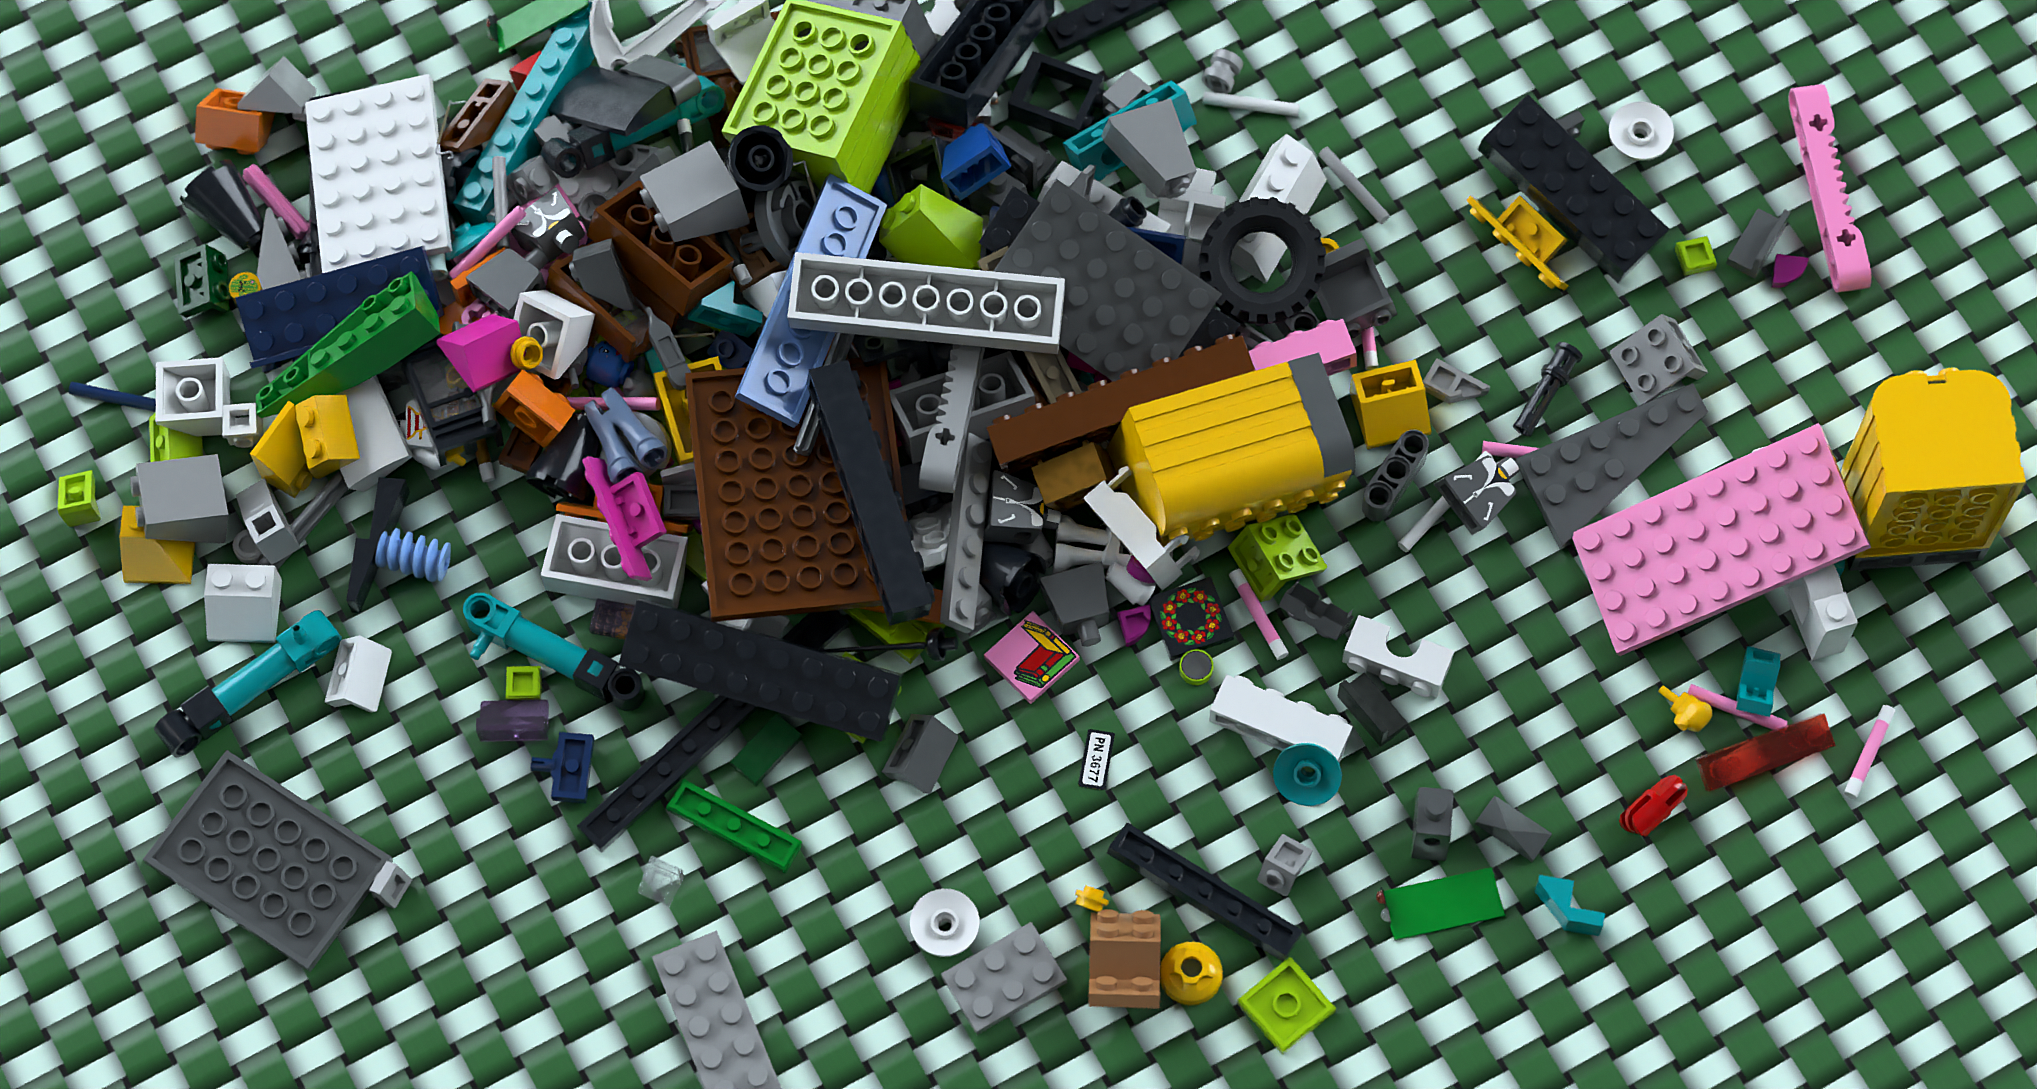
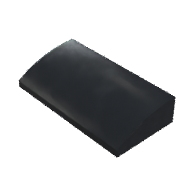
[548,65,676,137]

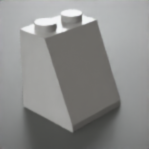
[1101,98,1197,199]
[639,141,750,242]
[130,454,228,543]

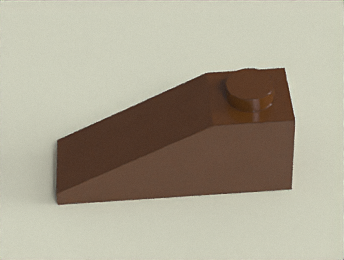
[440,78,517,153]

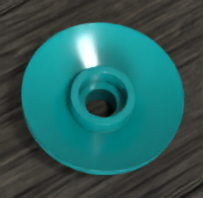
[445,221,496,262]
[1273,743,1342,806]

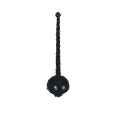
[822,627,958,661]

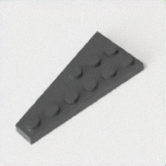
[1515,383,1708,549]

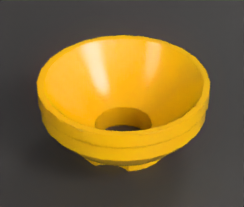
[1160,942,1223,1005]

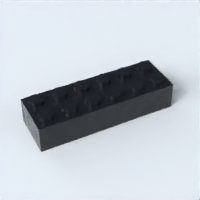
[909,0,1055,129]
[1477,94,1669,283]

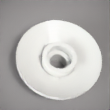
[1609,101,1674,160]
[910,889,980,957]

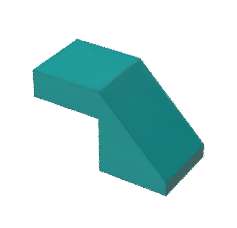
[1736,646,1781,717]
[1535,875,1605,936]

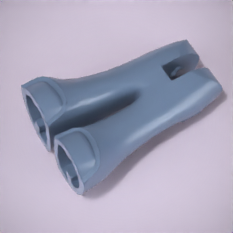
[584,387,668,485]

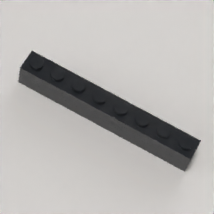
[806,360,935,626]

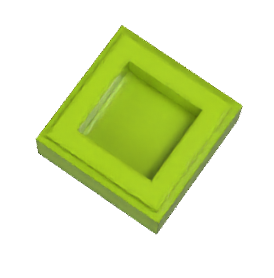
[1675,236,1717,276]
[506,666,542,702]

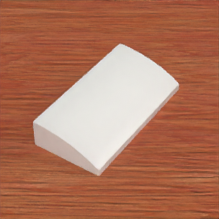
[336,375,413,492]

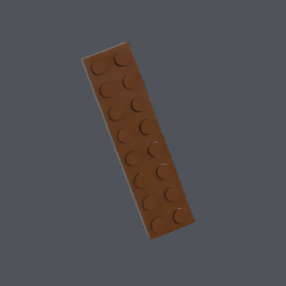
[986,334,1256,475]

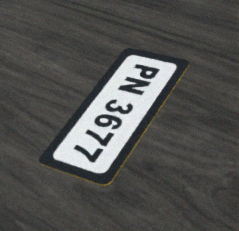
[1078,729,1115,790]

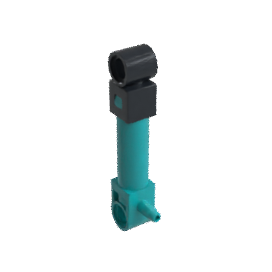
[541,63,725,179]
[463,593,645,711]
[154,610,342,757]

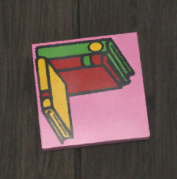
[984,611,1080,704]

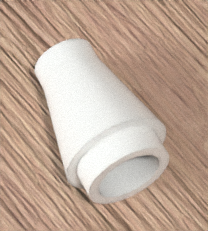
[1104,561,1156,606]

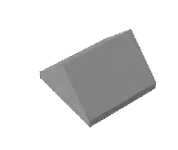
[238,56,316,114]

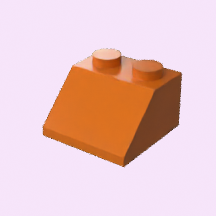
[195,88,276,155]
[493,369,575,448]

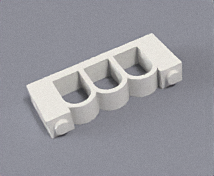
[1752,447,1858,661]

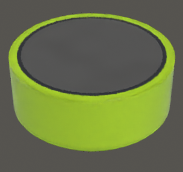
[1179,649,1214,685]

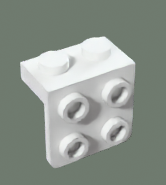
[707,0,775,85]

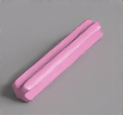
[243,164,309,240]

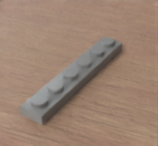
[940,432,993,633]

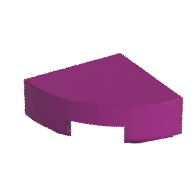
[1771,253,1809,288]
[1117,604,1151,647]

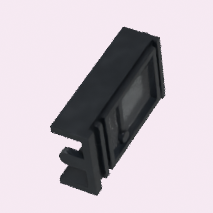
[400,335,504,467]

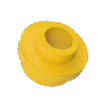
[510,336,543,370]
[1075,885,1109,912]

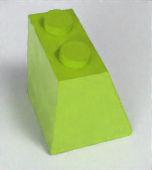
[879,184,983,270]

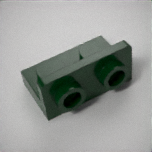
[174,244,230,318]

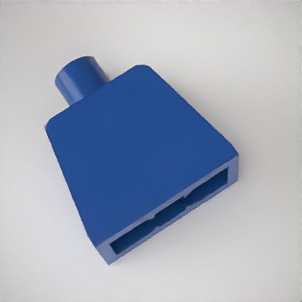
[941,123,1011,200]

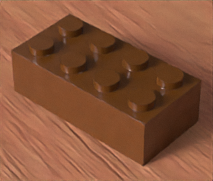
[587,180,735,316]

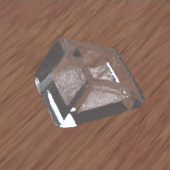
[638,856,684,906]

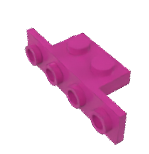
[582,456,667,581]

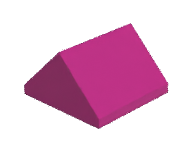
[436,314,526,393]

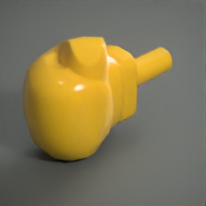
[1658,685,1712,732]

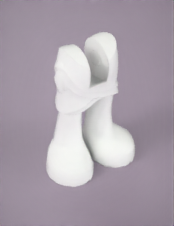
[1052,514,1132,574]

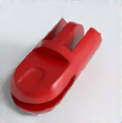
[1619,775,1688,836]

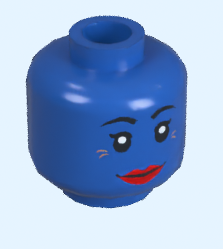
[584,341,634,388]

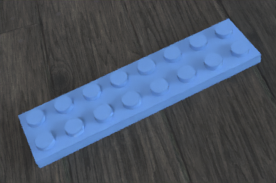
[735,174,887,428]

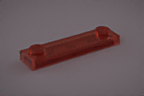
[1695,713,1835,791]

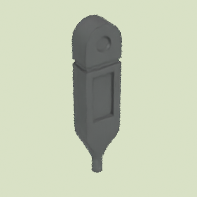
[645,307,691,390]

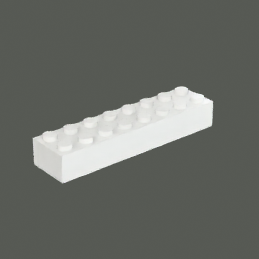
[787,252,1065,354]

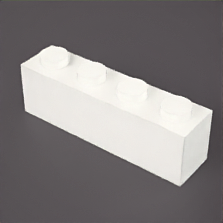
[1209,674,1353,763]

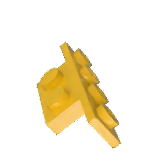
[1466,195,1568,291]

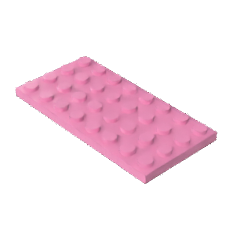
[1572,423,1871,656]

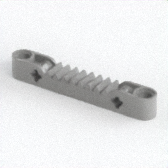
[919,344,985,493]

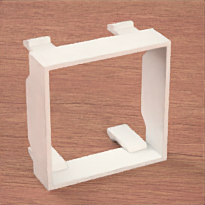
[1083,466,1200,590]

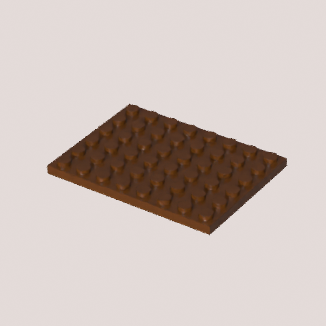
[685,357,907,622]

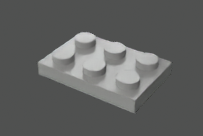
[941,922,1067,1035]

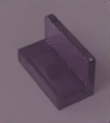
[476,700,549,742]

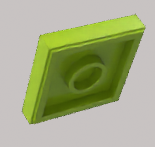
[1237,957,1336,1055]

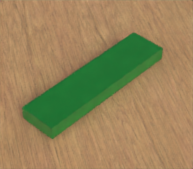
[666,779,803,874]

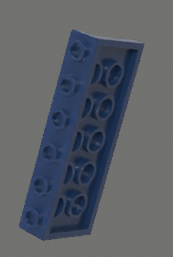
[235,245,445,372]

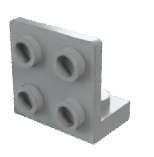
[1610,314,1708,404]

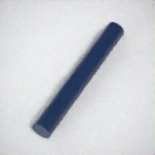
[69,382,156,412]

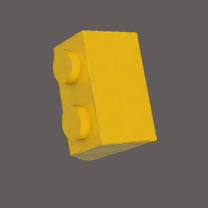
[295,395,360,479]

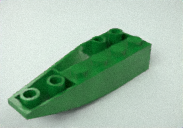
[255,271,440,418]

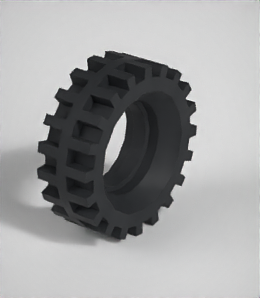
[1198,197,1326,326]

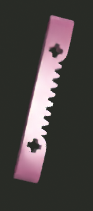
[1789,84,1871,293]

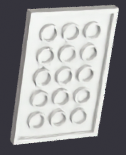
[305,74,452,273]

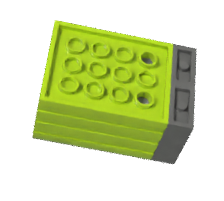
[721,0,938,195]

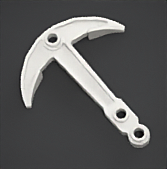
[590,0,727,99]

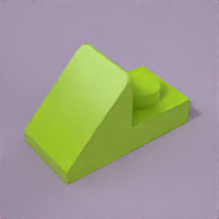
[58,470,101,527]

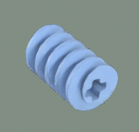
[375,528,451,582]

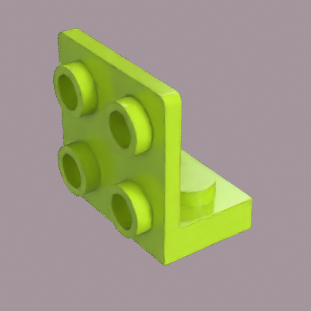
[1227,514,1327,602]

